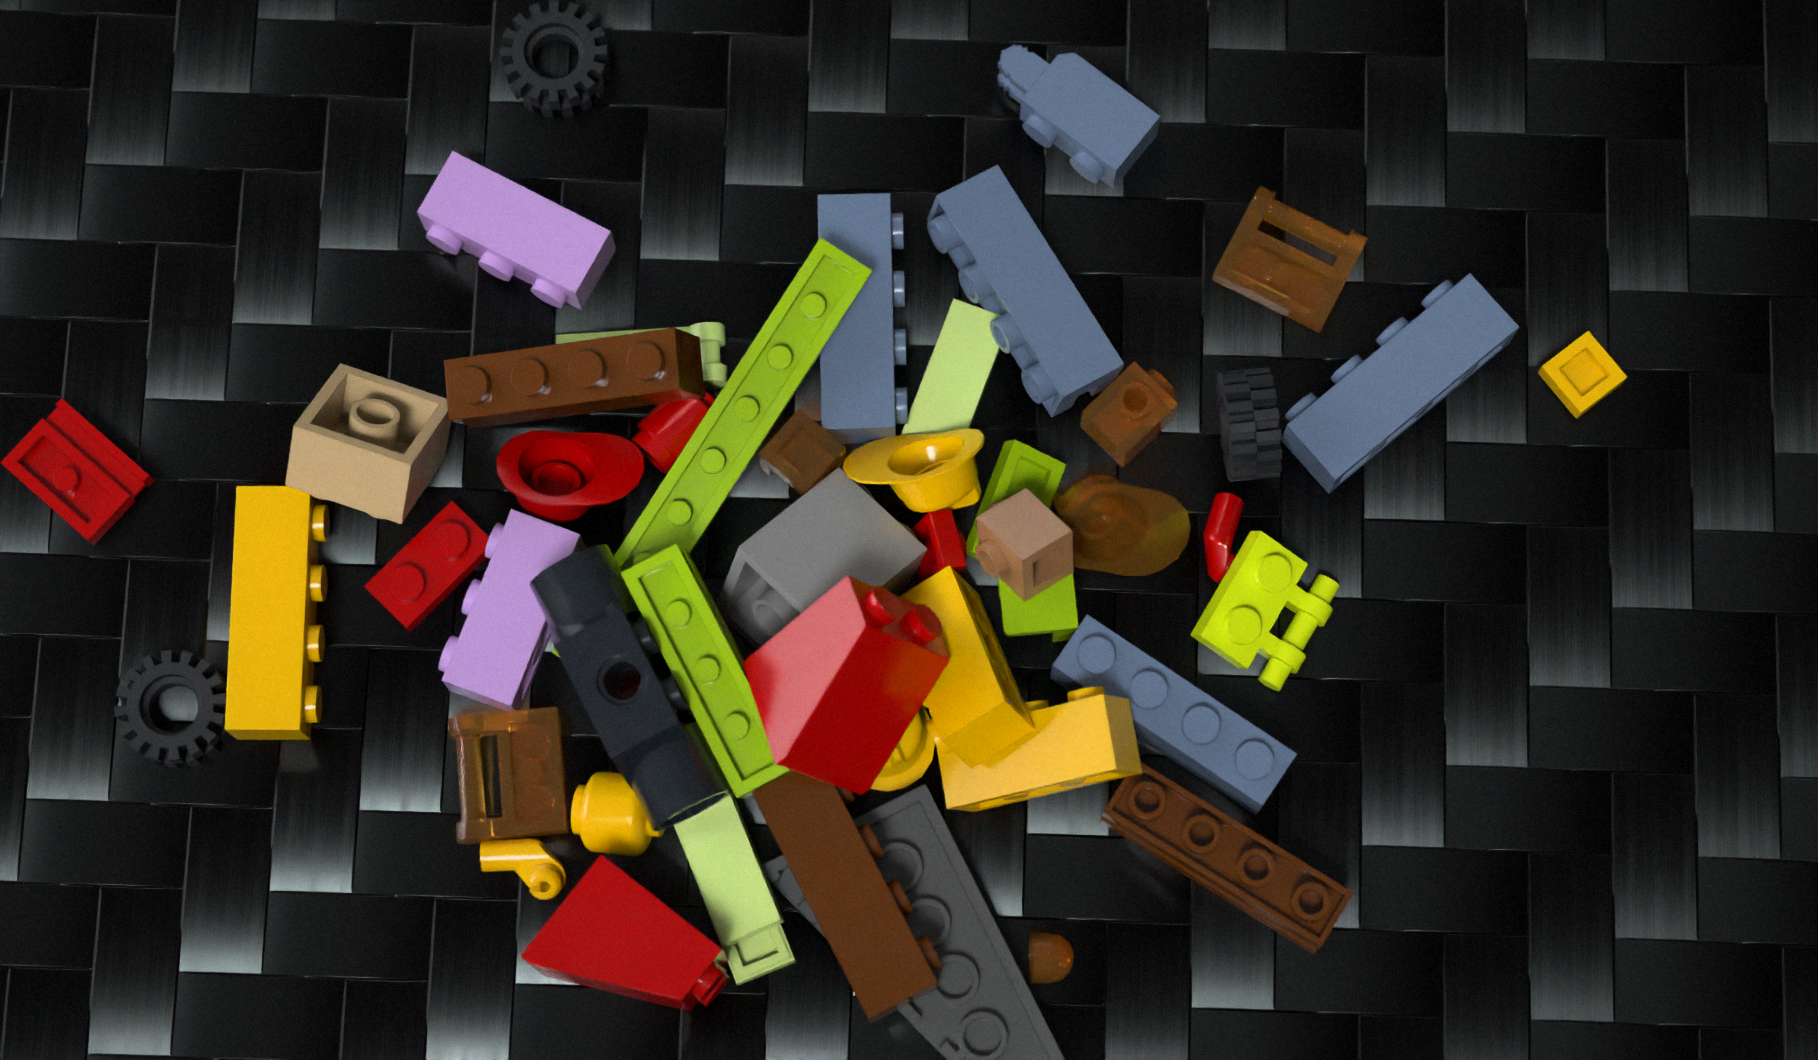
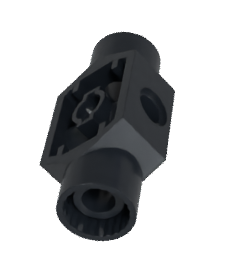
[529,544,733,831]

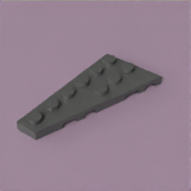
[762,784,1065,1060]

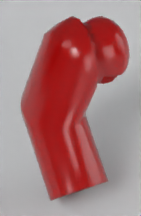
[1203,492,1244,584]

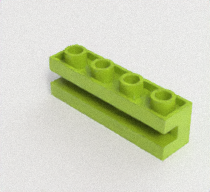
[621,543,793,799]

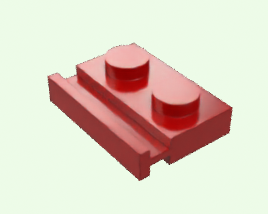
[0,398,154,546]

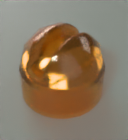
[1029,933,1074,984]

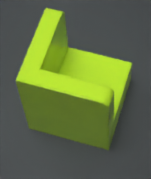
[998,573,1079,642]

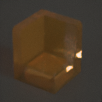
[758,408,846,496]

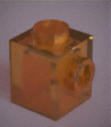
[1080,361,1178,468]

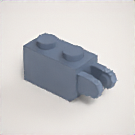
[997,44,1160,189]

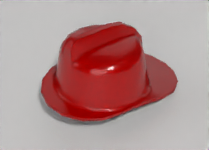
[496,430,645,523]

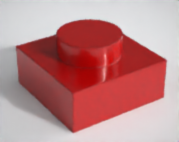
[912,509,967,584]

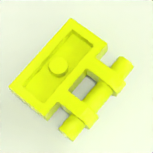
[1190,531,1340,691]

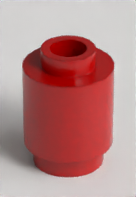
[631,390,715,474]

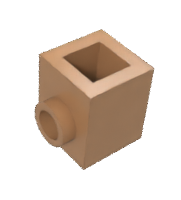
[975,488,1074,602]

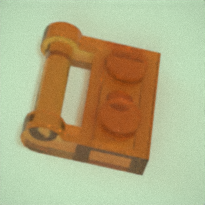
[1212,186,1368,333]
[448,707,569,844]

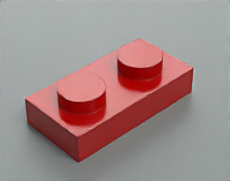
[364,501,489,632]

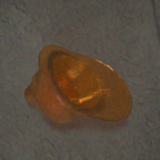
[1053,474,1191,576]

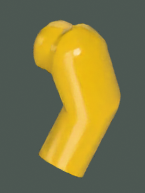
[480,838,566,900]

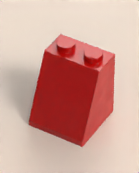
[742,575,950,795]
[520,854,730,1012]

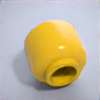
[571,771,665,856]

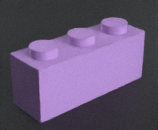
[417,151,616,310]
[439,509,586,716]

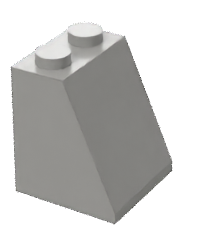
[716,467,927,651]

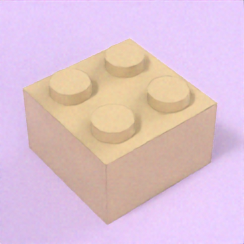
[285,363,451,524]

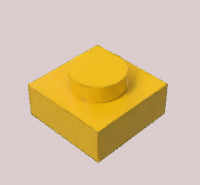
[1538,331,1627,419]

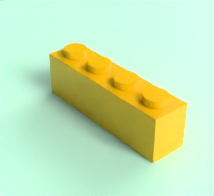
[225,486,330,740]

